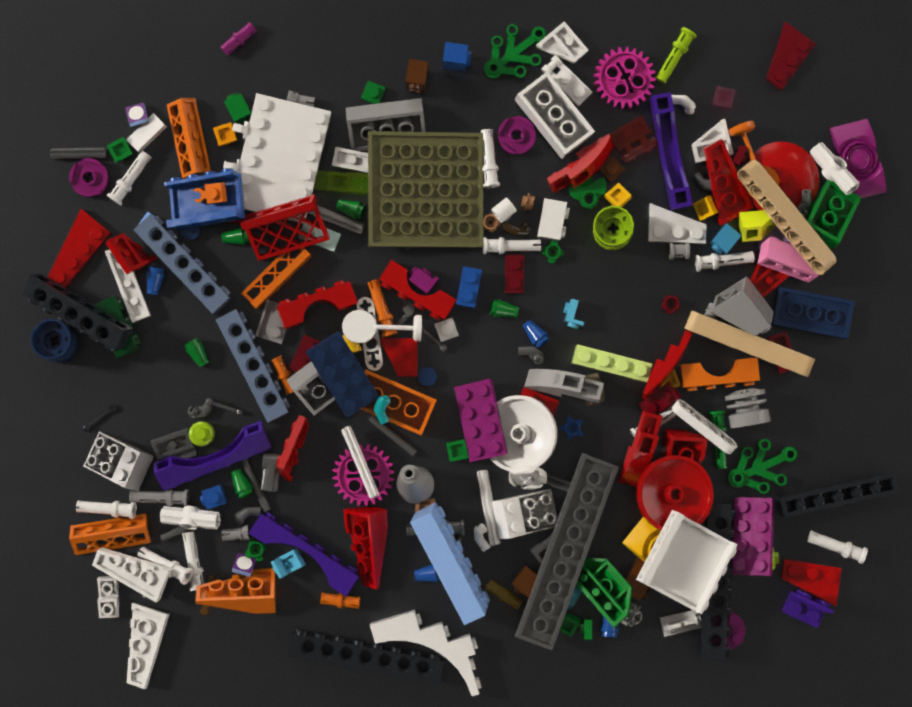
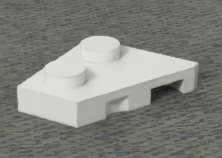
[536,22,589,64]
[691,119,734,164]

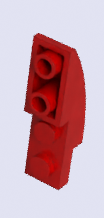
[547,134,614,193]
[618,411,663,487]

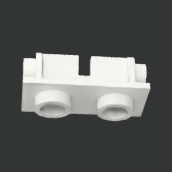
[660,610,702,637]

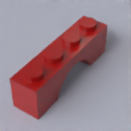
[379,260,457,321]
[276,280,358,330]

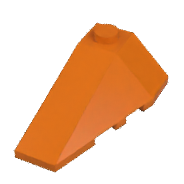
[196,568,276,614]

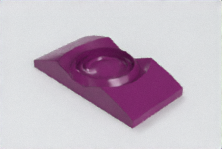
[830,119,887,199]

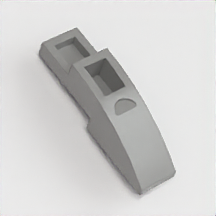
[524,369,604,403]

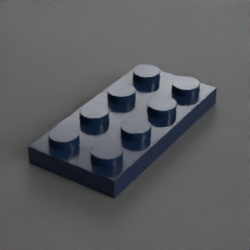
[771,287,855,339]
[305,331,379,418]

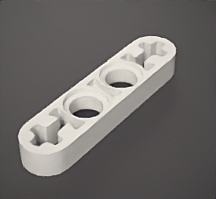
[357,297,383,371]
[672,399,737,454]

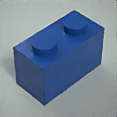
[443,42,472,72]
[456,266,482,309]

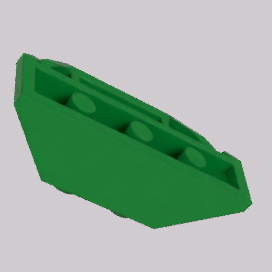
[577,558,633,628]

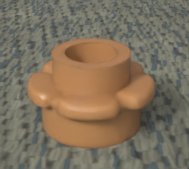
[521,193,536,211]
[483,213,500,232]

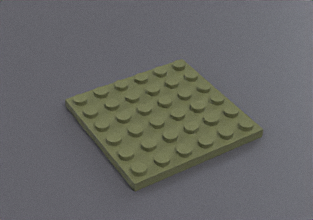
[368,131,483,248]

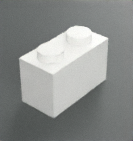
[537,198,570,242]

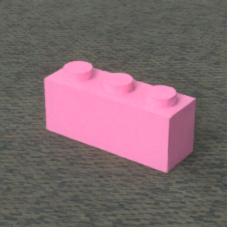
[758,237,818,283]

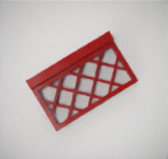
[240,194,330,261]

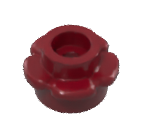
[661,295,680,314]

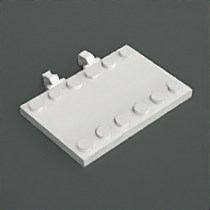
[223,93,332,224]

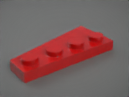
[703,139,754,225]
[48,209,112,288]

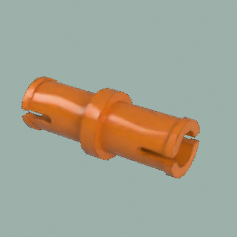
[270,355,293,395]
[320,592,361,609]

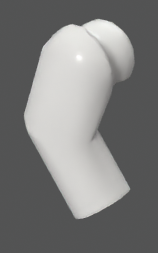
[671,95,696,114]
[474,523,491,552]

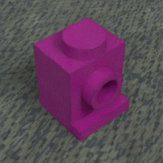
[408,266,439,295]

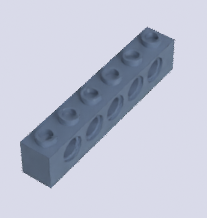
[134,214,231,315]
[216,309,291,423]

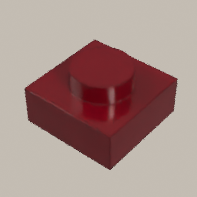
[732,145,748,168]

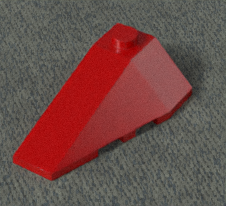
[343,506,388,589]

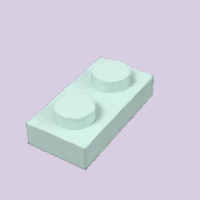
[298,223,341,252]

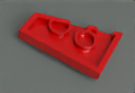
[276,415,310,482]
[780,559,842,606]

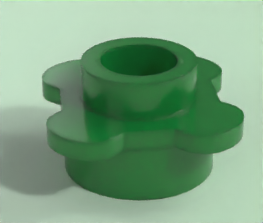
[541,241,564,263]
[245,540,267,562]

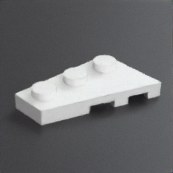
[648,203,707,244]

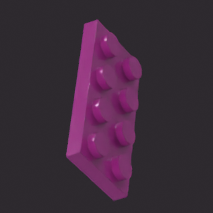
[454,379,508,462]
[732,497,774,576]

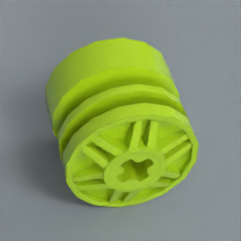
[593,206,634,251]

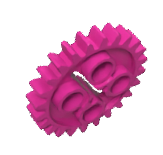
[594,47,656,109]
[332,444,395,506]

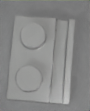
[255,300,287,344]

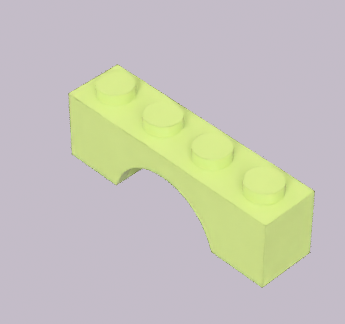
[571,344,652,383]

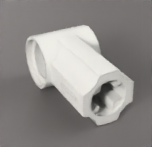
[491,198,517,223]

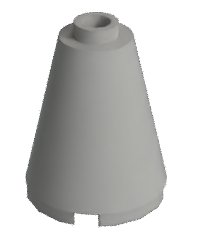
[396,465,434,504]

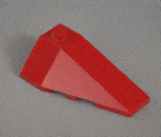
[661,429,708,464]

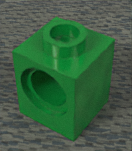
[224,93,252,124]

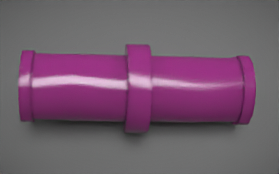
[220,22,257,56]

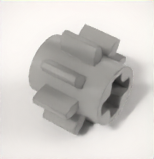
[621,602,643,627]

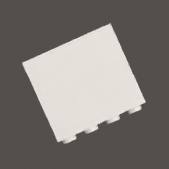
[636,510,738,615]

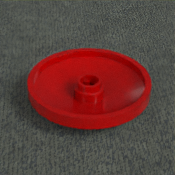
[744,142,819,211]
[636,455,714,531]

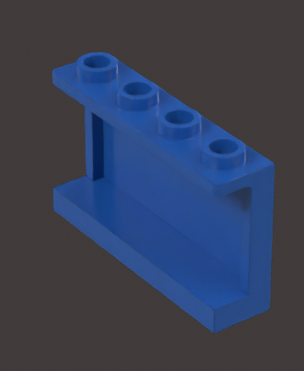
[164,168,245,230]

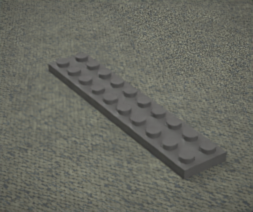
[515,453,619,650]

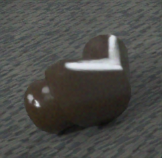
[502,221,531,236]

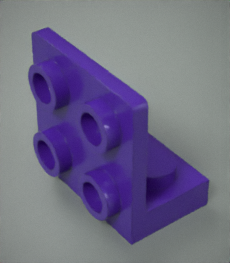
[782,590,834,628]

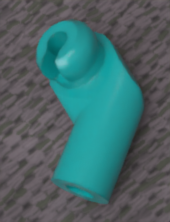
[374,395,390,425]

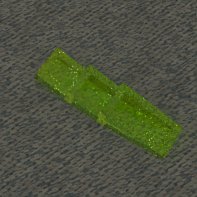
[313,170,368,195]

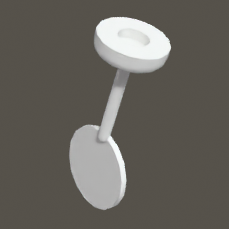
[342,310,422,344]

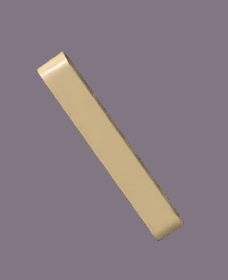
[737,160,836,275]
[684,311,815,377]

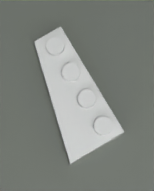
[92,547,172,603]
[127,602,169,689]

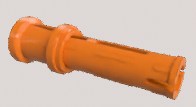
[367,279,398,338]

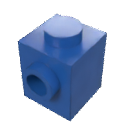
[200,484,229,510]

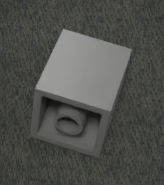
[711,276,774,336]

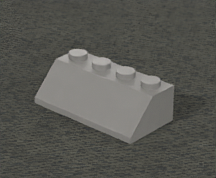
[346,98,426,151]

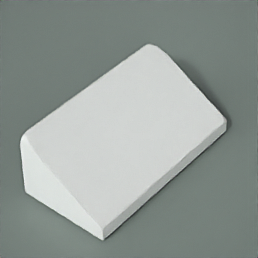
[126,113,167,153]

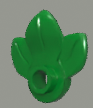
[569,177,606,209]

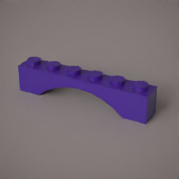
[649,92,692,211]
[153,421,271,491]
[249,512,360,596]

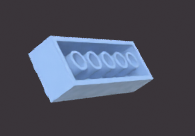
[410,502,490,625]

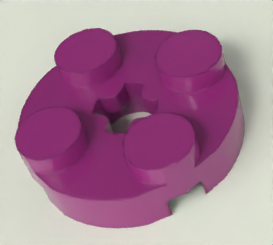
[498,116,536,155]
[69,158,109,197]
[710,612,745,649]

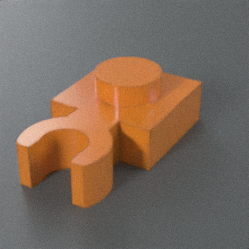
[194,182,227,204]

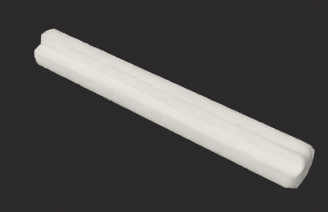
[342,426,379,499]
[477,470,501,546]

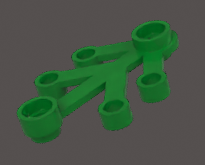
[484,24,546,79]
[728,439,798,494]

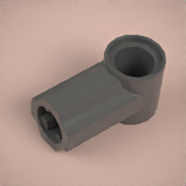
[261,452,282,492]

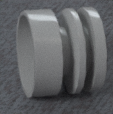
[724,388,771,428]

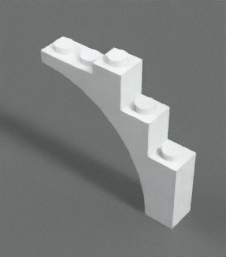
[370,610,482,696]

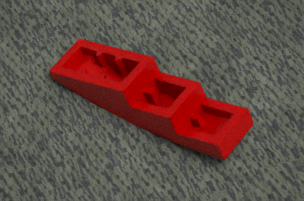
[642,330,693,400]

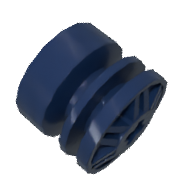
[30,319,79,363]

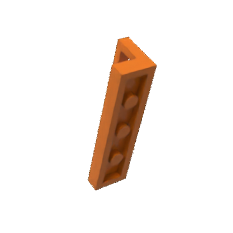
[167,98,211,178]
[241,239,312,310]
[69,513,151,555]

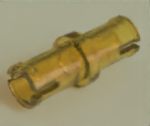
[485,579,523,611]

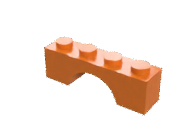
[678,358,760,391]

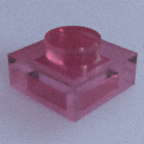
[712,86,735,110]

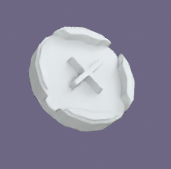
[508,466,547,490]

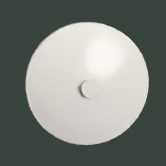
[490,395,557,471]

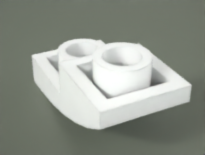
[97,576,119,618]

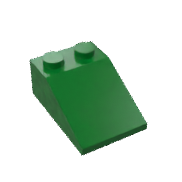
[805,179,862,250]

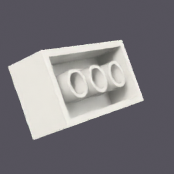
[515,72,595,159]

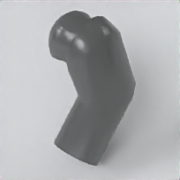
[692,172,712,192]
[797,189,812,218]
[518,346,544,365]
[188,403,214,419]
[234,506,261,526]

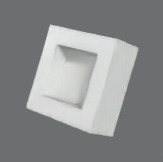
[434,318,459,342]

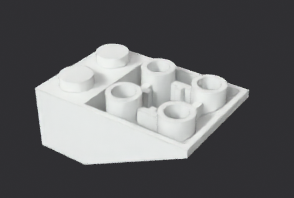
[491,489,557,539]

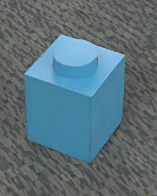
[710,223,741,255]

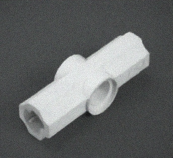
[810,142,859,195]
[160,506,221,530]

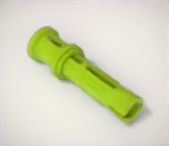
[655,27,697,84]

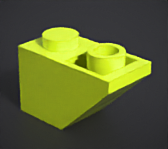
[739,210,776,242]

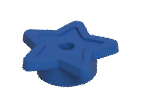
[559,415,583,440]

